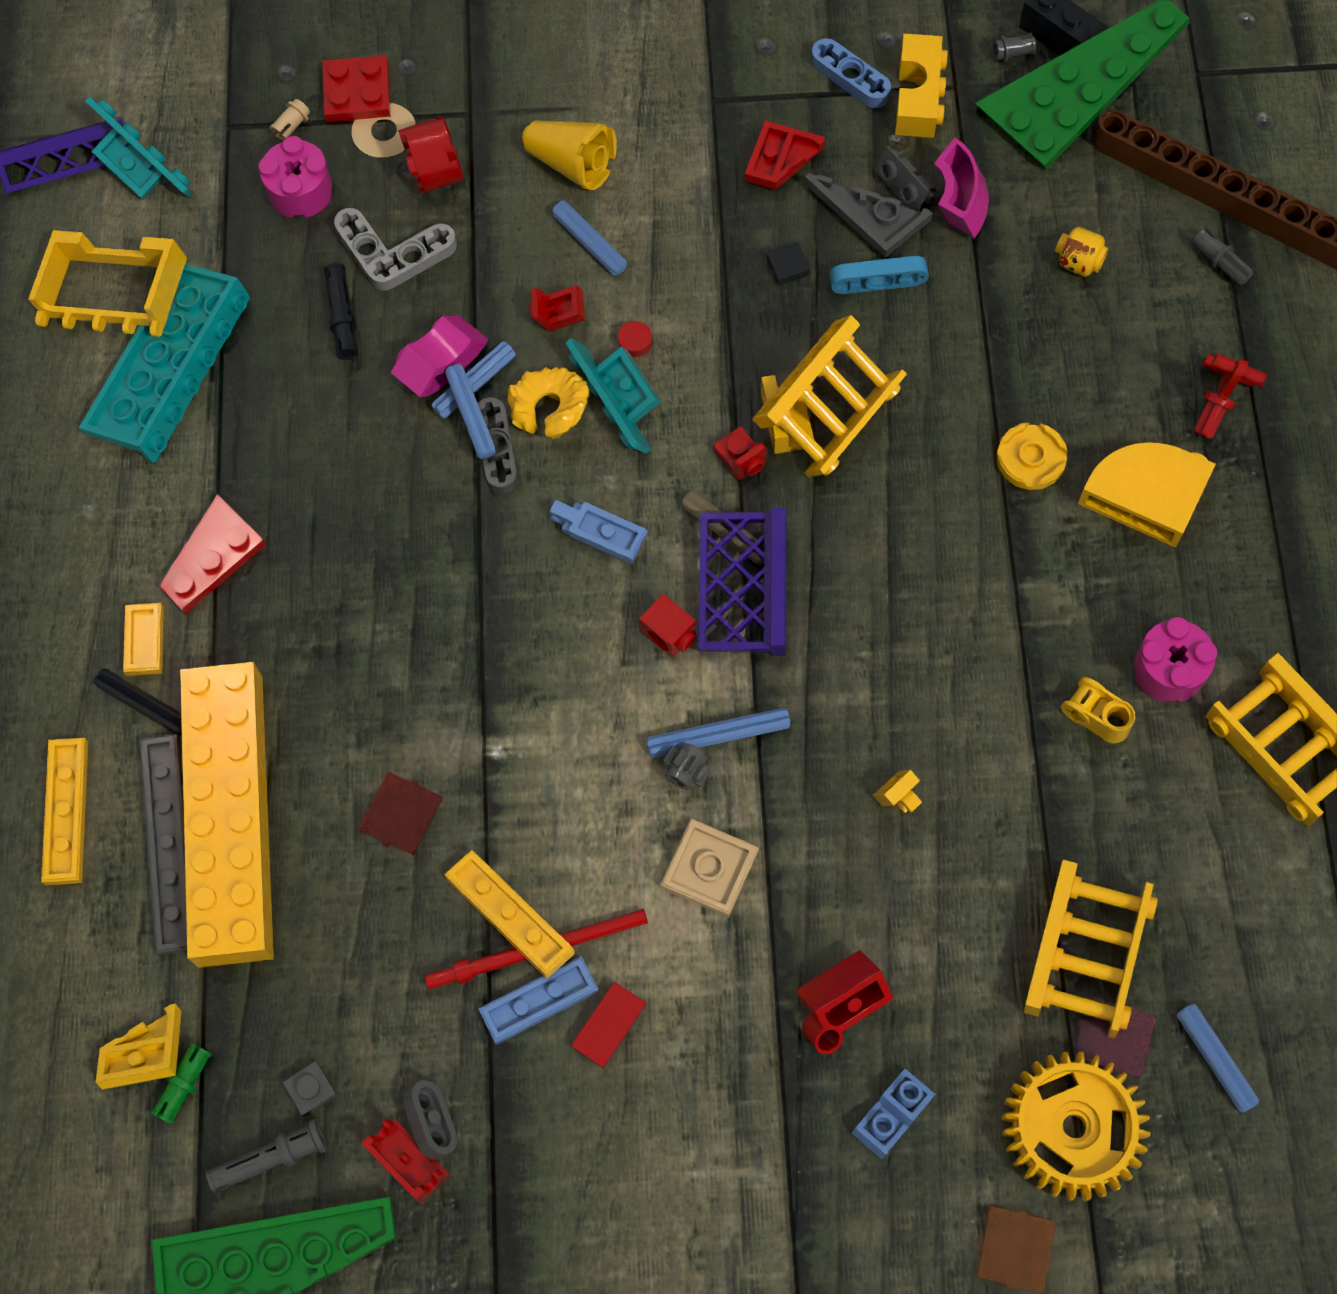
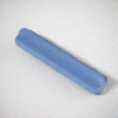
[552,200,627,276]
[431,342,516,419]
[445,364,496,459]
[1177,1004,1259,1113]

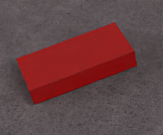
[571,982,647,1069]

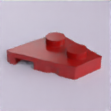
[744,120,826,190]

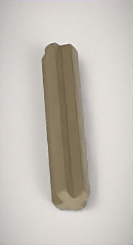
[682,490,764,565]

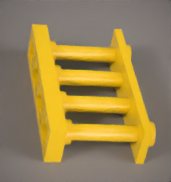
[752,315,907,478]
[1205,653,1337,827]
[1023,860,1158,1039]

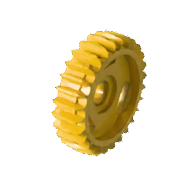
[1001,1051,1151,1202]

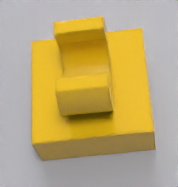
[872,770,922,813]

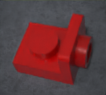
[713,426,767,481]

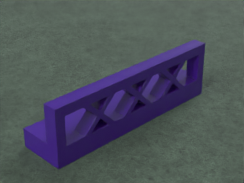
[0,116,125,193]

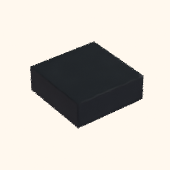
[766,242,810,286]

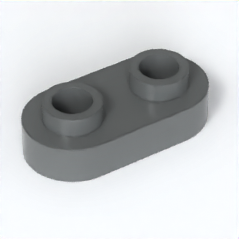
[403,1080,457,1160]

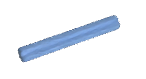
[647,707,790,758]

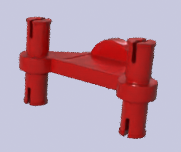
[1194,352,1268,438]

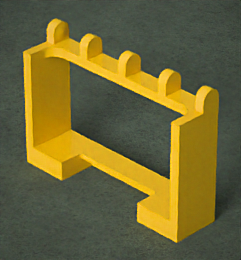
[28,230,187,337]

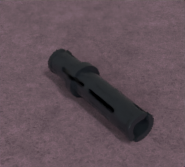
[324,262,359,360]

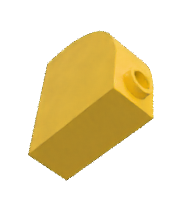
[1078,443,1216,548]

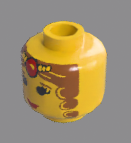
[1055,226,1109,277]

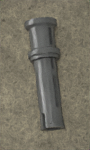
[205,1118,328,1194]

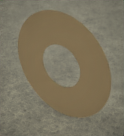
[352,103,416,158]

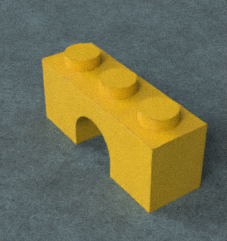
[895,33,948,138]

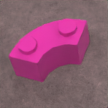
[934,137,989,238]
[391,316,489,397]

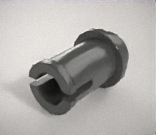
[992,33,1036,62]

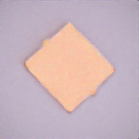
[977,1206,1056,1294]

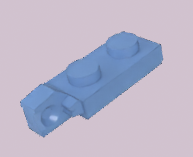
[549,500,648,564]

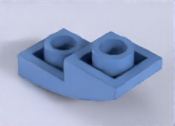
[851,1069,935,1160]

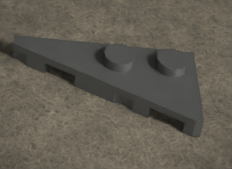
[805,173,933,258]

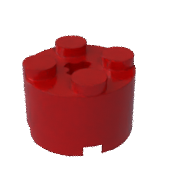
[398,116,464,194]

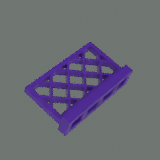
[698,508,786,656]

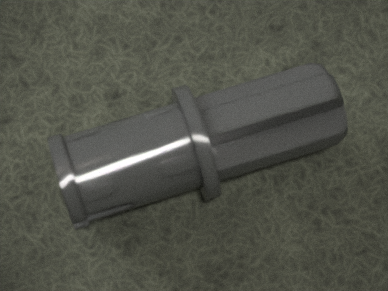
[1192,228,1253,285]

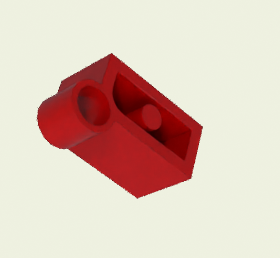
[795,950,894,1054]

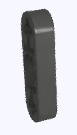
[478,397,518,495]

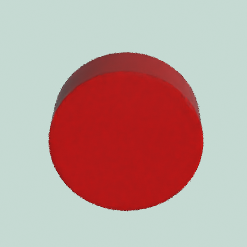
[618,321,652,357]

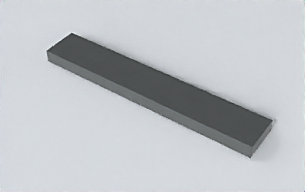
[140,734,187,956]

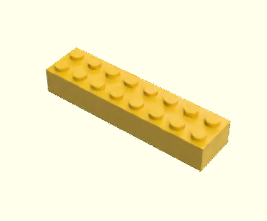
[180,662,274,968]

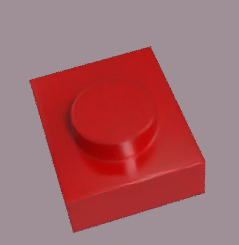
[529,285,585,332]

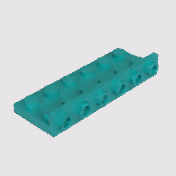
[79,264,250,463]

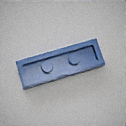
[479,956,599,1045]

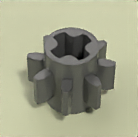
[663,743,709,790]

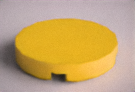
[996,423,1067,490]

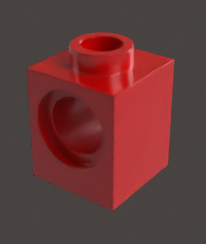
[639,594,697,658]

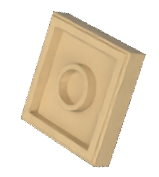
[660,819,759,918]

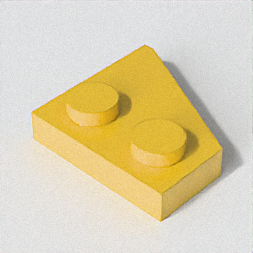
[96,1003,182,1090]

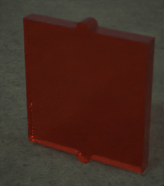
[358,772,443,855]

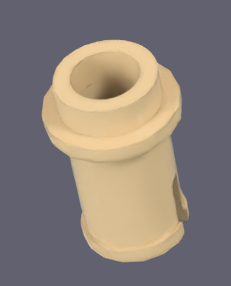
[269,99,310,141]

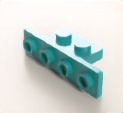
[85,96,194,200]
[565,338,661,454]

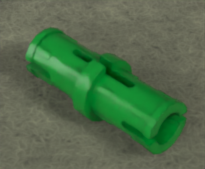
[150,1043,212,1125]

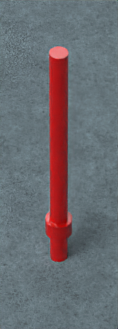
[424,909,648,990]

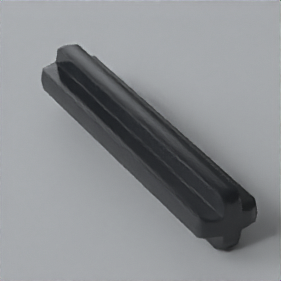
[94,669,182,735]

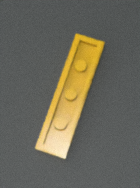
[41,738,88,885]
[444,850,575,979]

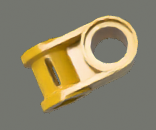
[1061,677,1135,743]

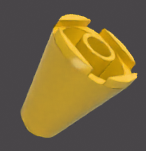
[522,120,617,190]

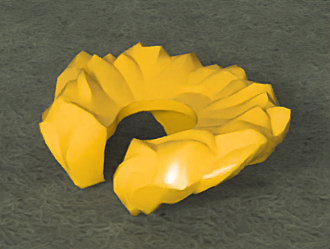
[507,367,589,440]

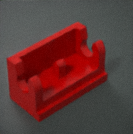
[361,1119,450,1204]

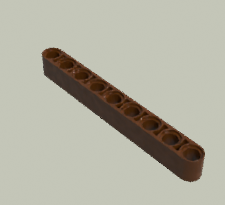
[1093,110,1337,270]

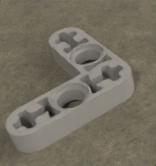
[334,208,457,291]

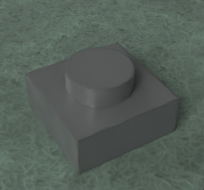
[282,1061,338,1118]

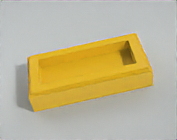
[123,603,164,676]

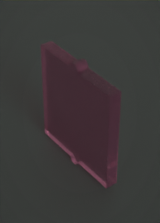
[1073,995,1156,1079]

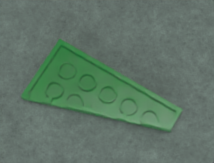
[975,0,1190,170]
[152,1197,397,1294]

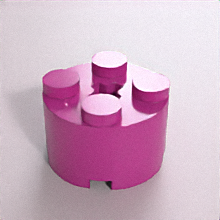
[258,136,332,218]
[1134,617,1217,703]

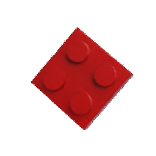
[323,55,391,122]

